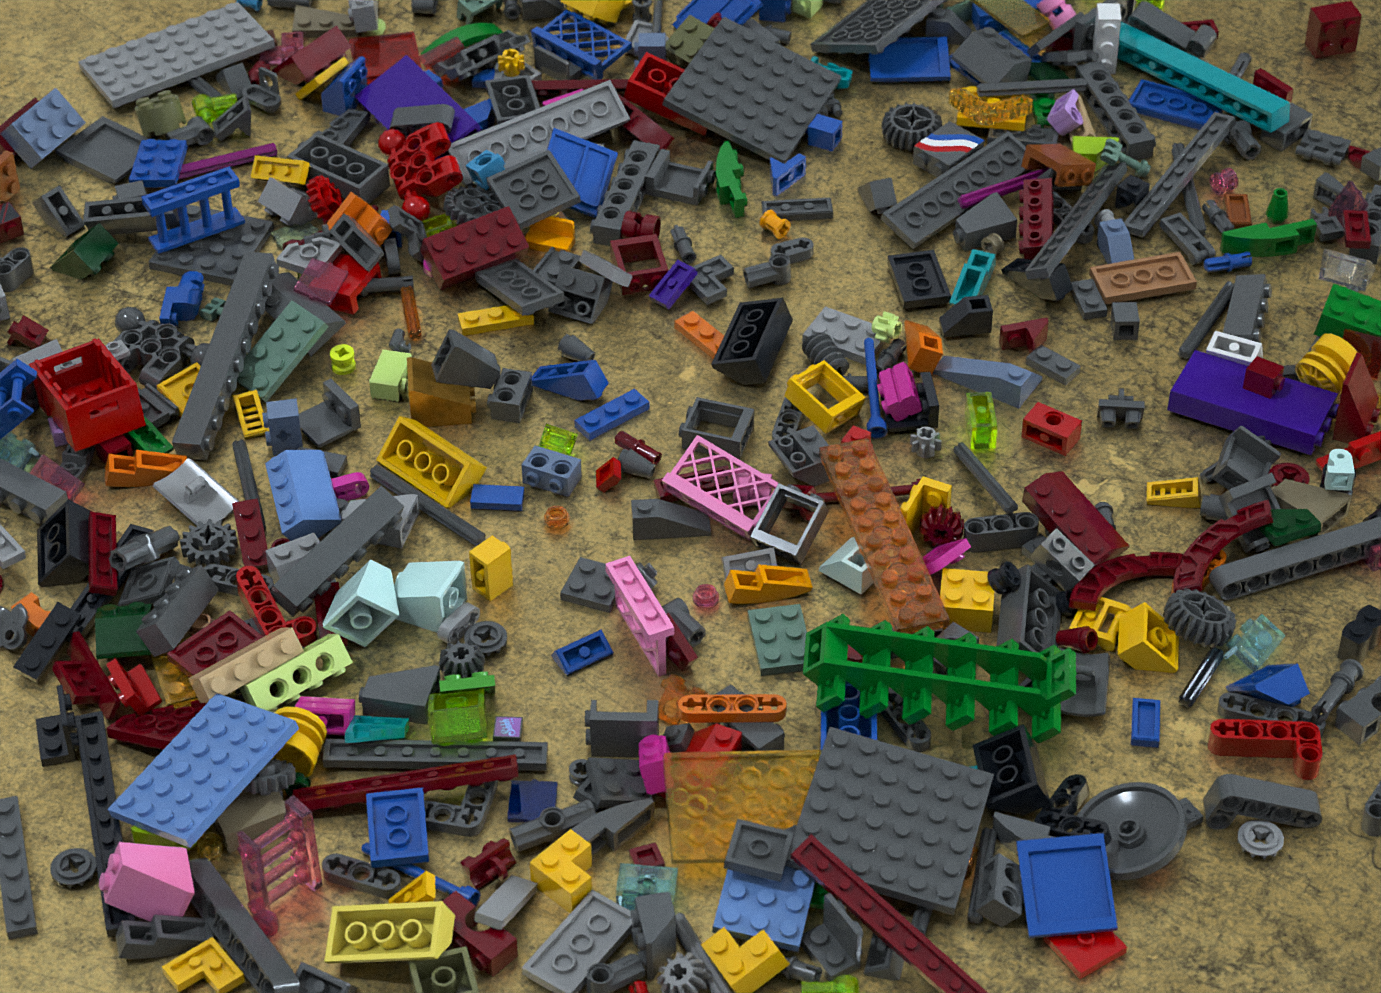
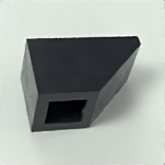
[939,295,993,337]

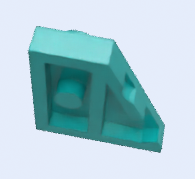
[345,715,409,743]

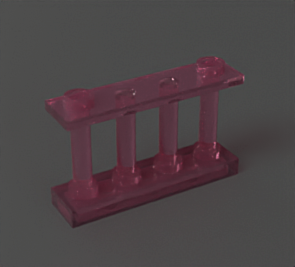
[237,795,323,924]

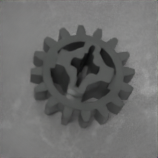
[180,519,238,567]
[242,758,296,796]

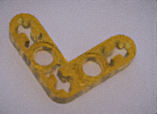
[948,88,1033,126]

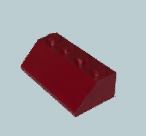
[1022,471,1130,568]

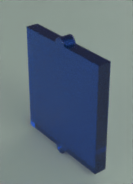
[507,779,558,823]

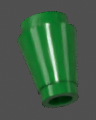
[1265,188,1289,224]

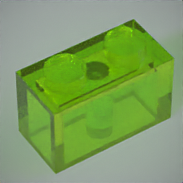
[965,392,998,449]

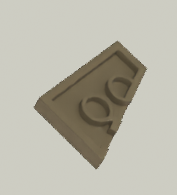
[292,5,359,38]

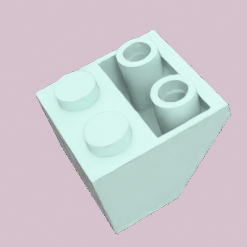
[819,531,894,594]

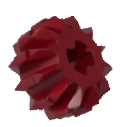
[920,504,965,547]

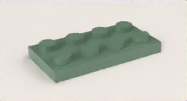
[237,300,328,402]

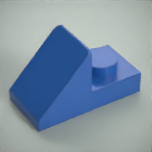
[770,153,806,197]

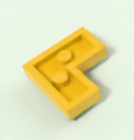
[162,937,245,993]

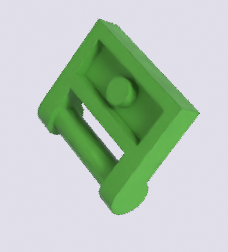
[439,672,495,698]

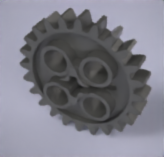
[443,185,503,224]

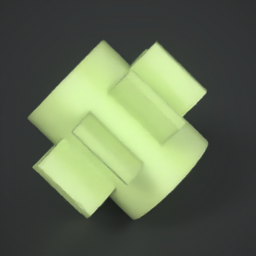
[872,311,902,344]

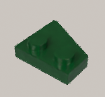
[1258,509,1321,546]

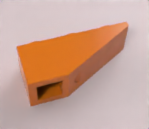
[904,320,943,375]

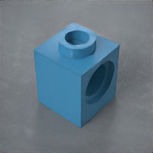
[465,149,505,190]

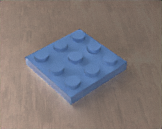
[712,866,816,952]

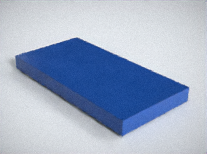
[1128,79,1224,130]

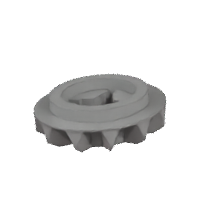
[1237,820,1284,859]

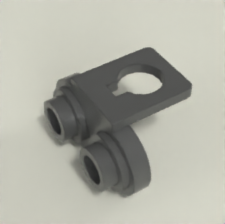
[242,67,281,113]

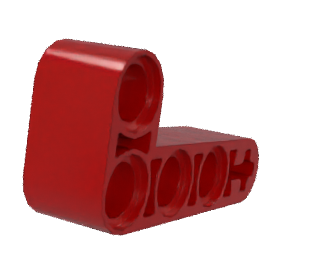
[236,566,317,647]
[1207,719,1323,780]

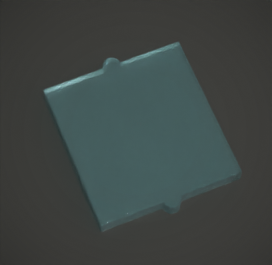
[270,220,318,250]

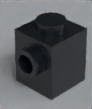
[1115,175,1150,215]

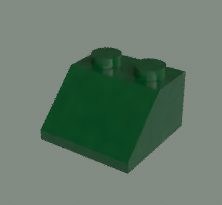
[50,223,119,280]
[95,602,152,659]

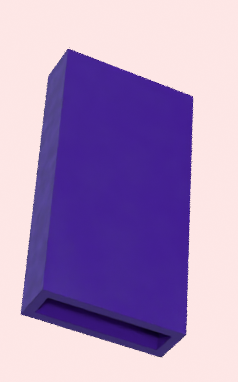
[355,55,482,161]
[1167,350,1339,455]

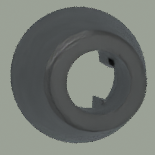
[558,334,596,362]
[618,449,656,479]

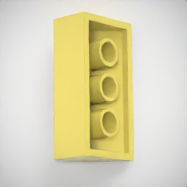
[324,901,455,964]

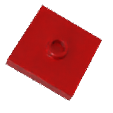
[1043,931,1127,979]

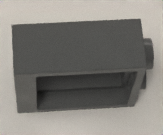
[678,397,754,460]
[750,483,829,565]

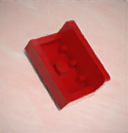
[106,658,162,716]

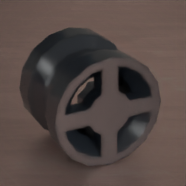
[987,561,1021,594]

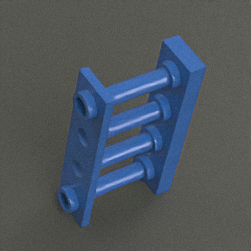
[141,166,245,254]
[0,359,37,440]

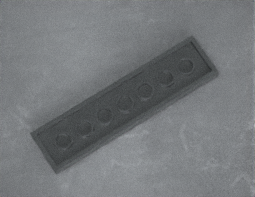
[881,131,1032,249]

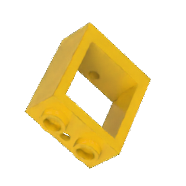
[784,360,866,434]

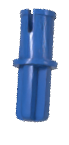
[1204,252,1252,273]

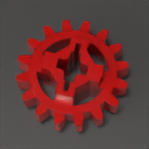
[306,175,344,224]

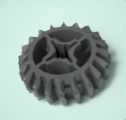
[881,102,943,152]
[1163,588,1237,648]

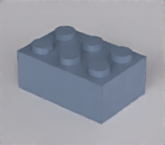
[0,88,86,169]

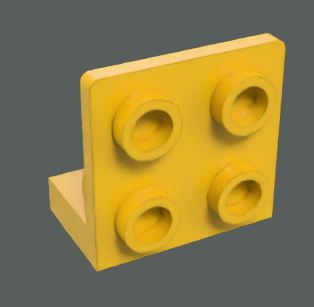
[898,476,952,547]

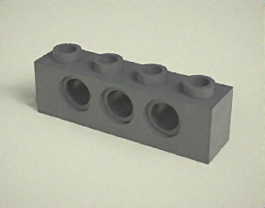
[1348,184,1381,265]

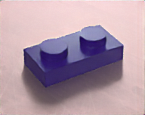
[649,260,698,310]

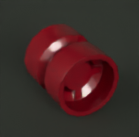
[621,211,661,239]

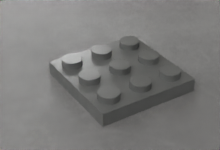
[486,150,581,229]

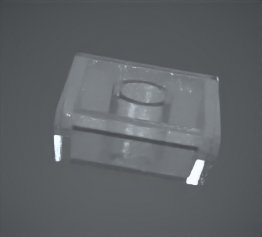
[1319,249,1376,292]

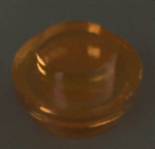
[544,506,570,529]

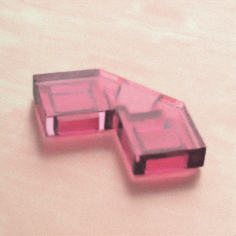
[259,31,304,66]

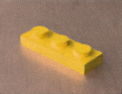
[250,156,310,185]
[458,305,534,336]

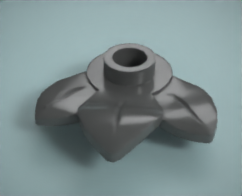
[0,603,28,650]

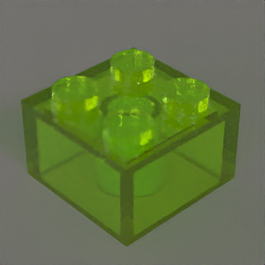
[428,688,488,746]

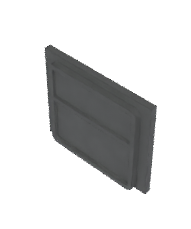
[55,116,149,184]

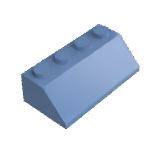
[265,450,342,541]

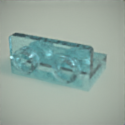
[0,432,42,470]
[1223,614,1286,672]

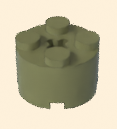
[134,90,186,136]

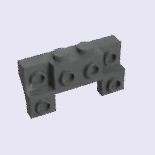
[432,29,531,81]

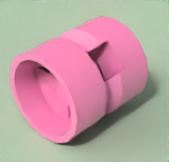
[1036,0,1077,30]
[733,472,772,506]

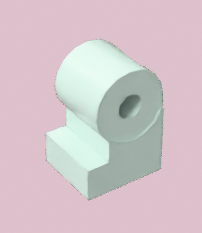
[1324,449,1355,491]

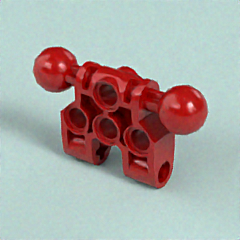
[378,122,463,223]

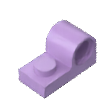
[1047,89,1083,136]

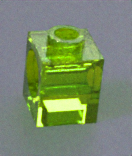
[539,424,578,456]

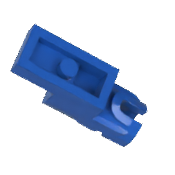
[159,271,205,327]

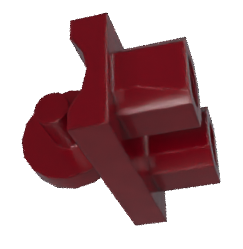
[461,838,516,890]

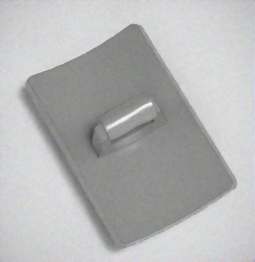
[153,458,240,526]

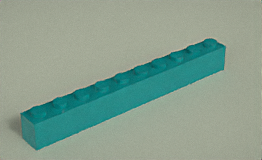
[1117,22,1290,133]

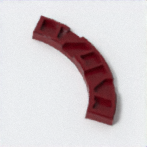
[1173,500,1273,593]
[1069,552,1183,611]

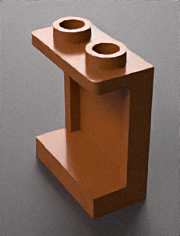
[1021,144,1096,187]

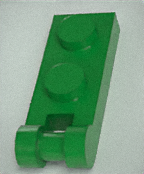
[1029,93,1055,128]

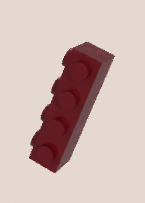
[1019,178,1054,260]

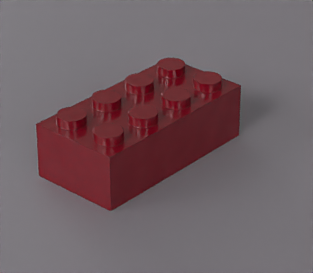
[420,206,529,291]

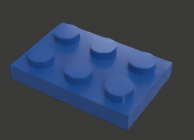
[129,139,188,187]
[366,788,429,868]

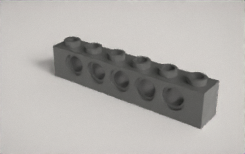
[1075,60,1156,161]
[590,140,660,246]

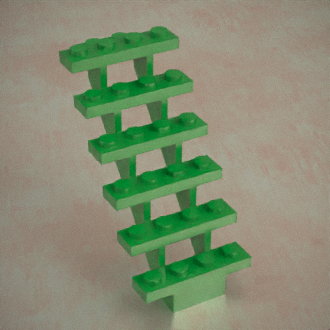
[803,614,1076,744]

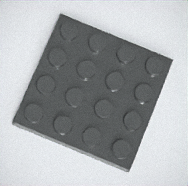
[149,204,274,286]

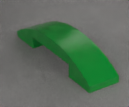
[420,23,503,68]

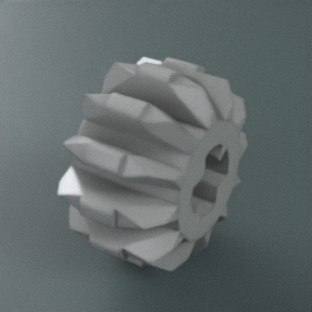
[657,952,709,993]

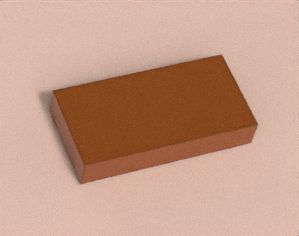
[1223,194,1252,230]

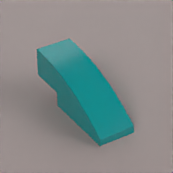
[949,249,996,306]

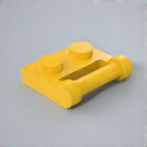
[1069,597,1131,651]

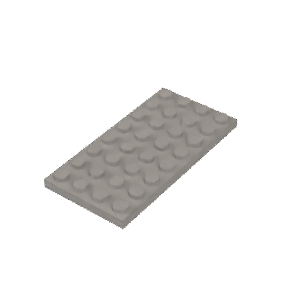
[78,2,275,108]

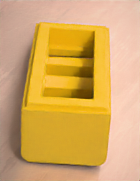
[233,390,269,440]
[1146,477,1201,508]

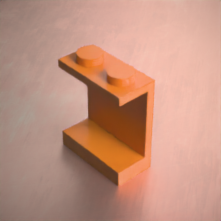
[327,192,393,246]

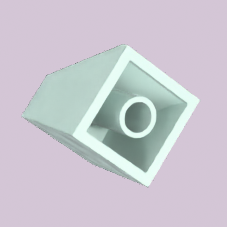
[323,559,399,647]
[394,561,467,633]

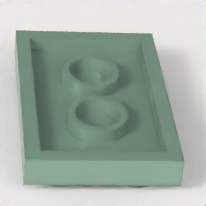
[747,604,807,676]

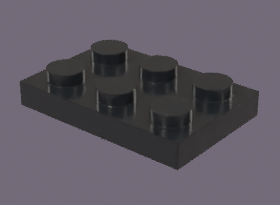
[887,250,951,309]

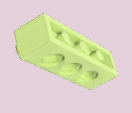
[239,634,353,712]

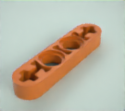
[678,694,787,723]

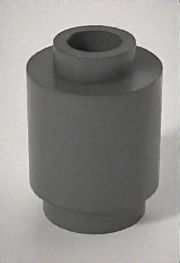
[1200,494,1229,521]

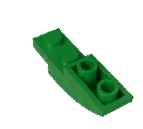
[716,141,748,218]
[1220,219,1317,257]

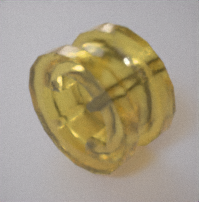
[197,832,224,861]

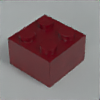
[1305,1,1362,59]

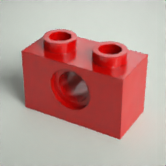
[1021,402,1082,456]

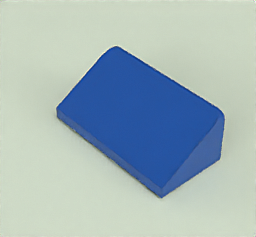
[551,629,614,676]

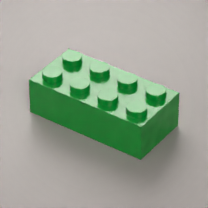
[1314,283,1381,359]

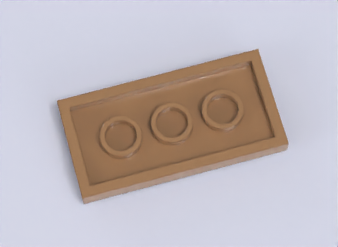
[1089,252,1197,305]

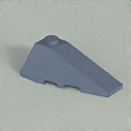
[932,356,1043,409]

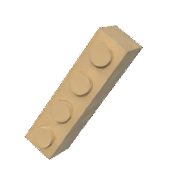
[188,627,304,703]

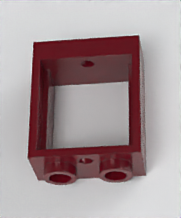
[610,234,669,295]

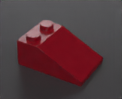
[1332,353,1381,444]

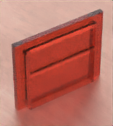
[349,31,422,85]

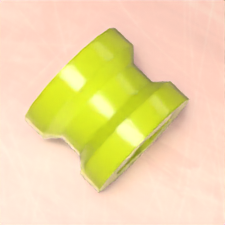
[330,344,356,375]

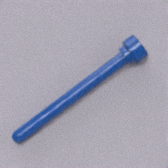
[864,338,887,439]
[361,843,481,906]

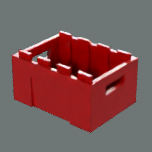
[29,338,146,452]

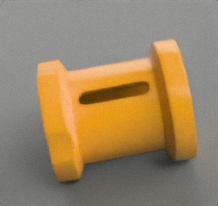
[759,210,791,239]

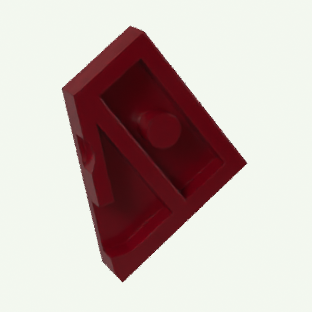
[666,613,698,672]

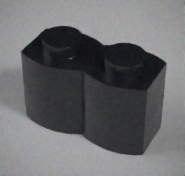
[1337,605,1381,663]

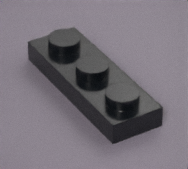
[13,602,81,683]

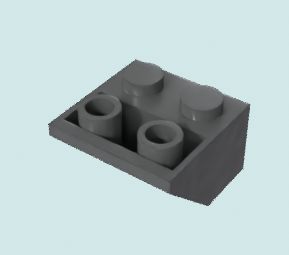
[548,265,613,324]
[768,425,838,487]
[630,891,676,980]

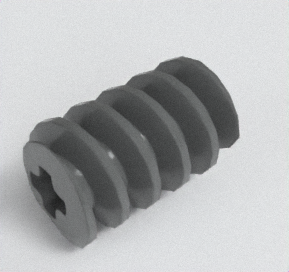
[802,334,849,376]

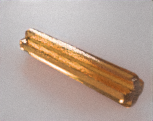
[401,286,422,340]

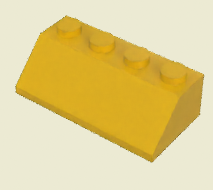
[376,416,487,509]

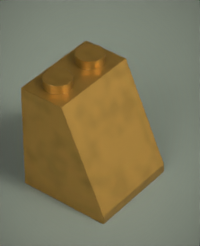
[407,357,476,427]

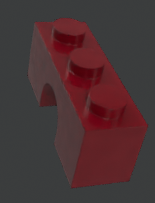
[443,890,518,977]

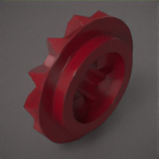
[1268,463,1310,487]

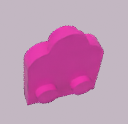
[906,538,971,585]

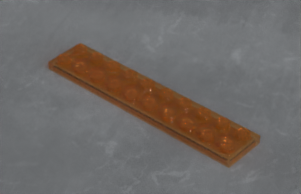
[819,438,950,634]

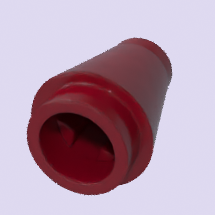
[1056,626,1098,653]

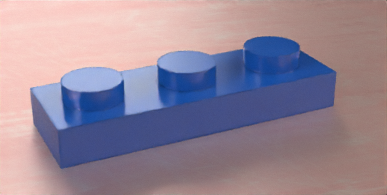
[574,388,650,441]

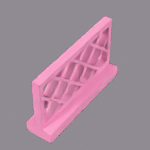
[662,435,778,541]
[605,556,674,677]

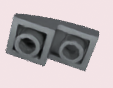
[53,445,95,487]

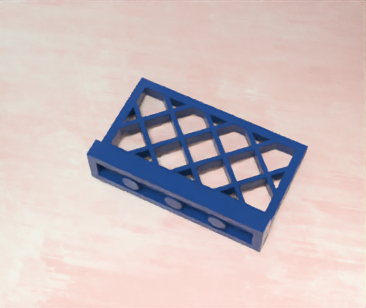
[531,9,632,80]

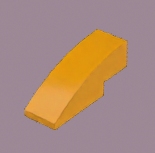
[724,564,813,604]

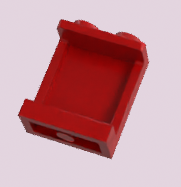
[308,254,382,315]

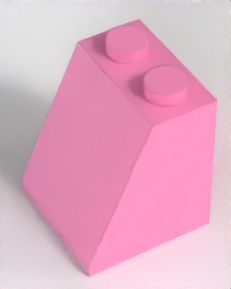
[99,842,195,922]

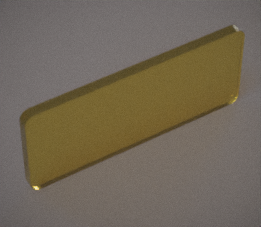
[971,0,1050,38]

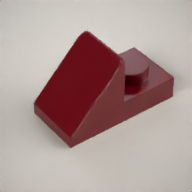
[999,317,1049,354]

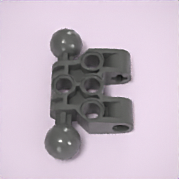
[113,306,210,390]

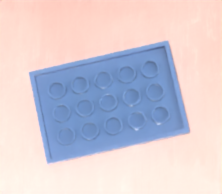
[107,693,299,848]

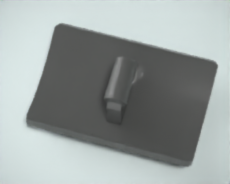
[1059,648,1110,717]

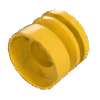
[1295,334,1358,396]
[272,707,327,777]

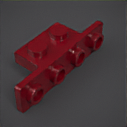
[52,632,120,720]

